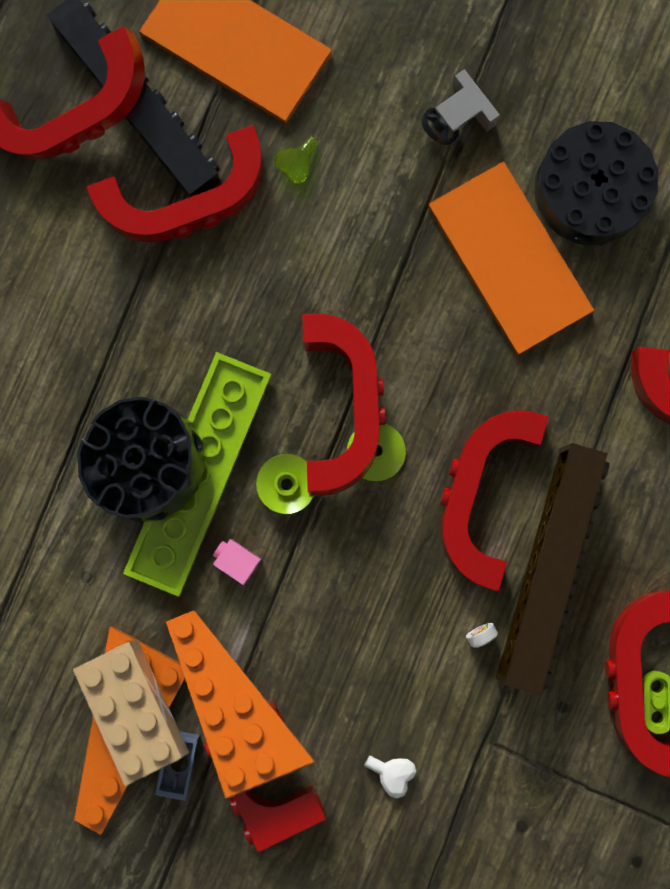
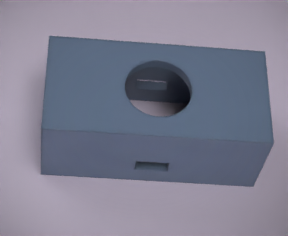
[155,731,200,801]

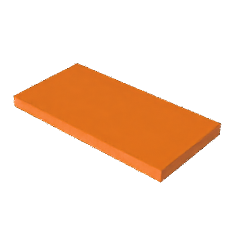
[139,0,332,125]
[428,161,594,356]

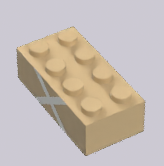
[73,640,189,786]

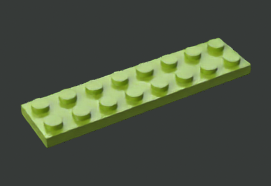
[123,352,272,597]

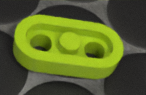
[642,671,670,734]

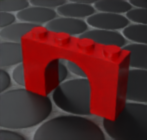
[204,701,326,852]

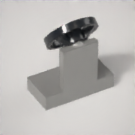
[421,69,500,145]

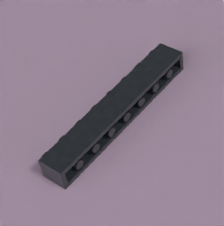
[47,0,221,198]

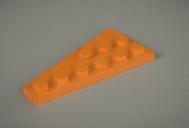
[166,610,316,798]
[74,626,185,835]

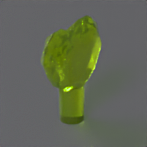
[274,136,318,183]

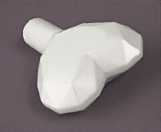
[364,755,416,798]

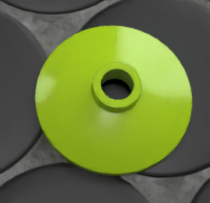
[347,424,406,481]
[256,454,314,514]

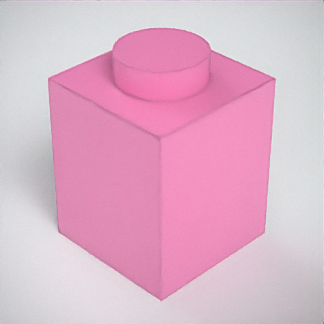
[213,539,262,585]

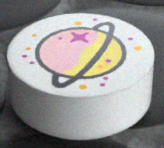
[466,623,498,648]

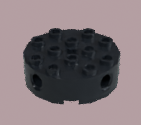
[535,121,658,245]
[77,396,205,523]

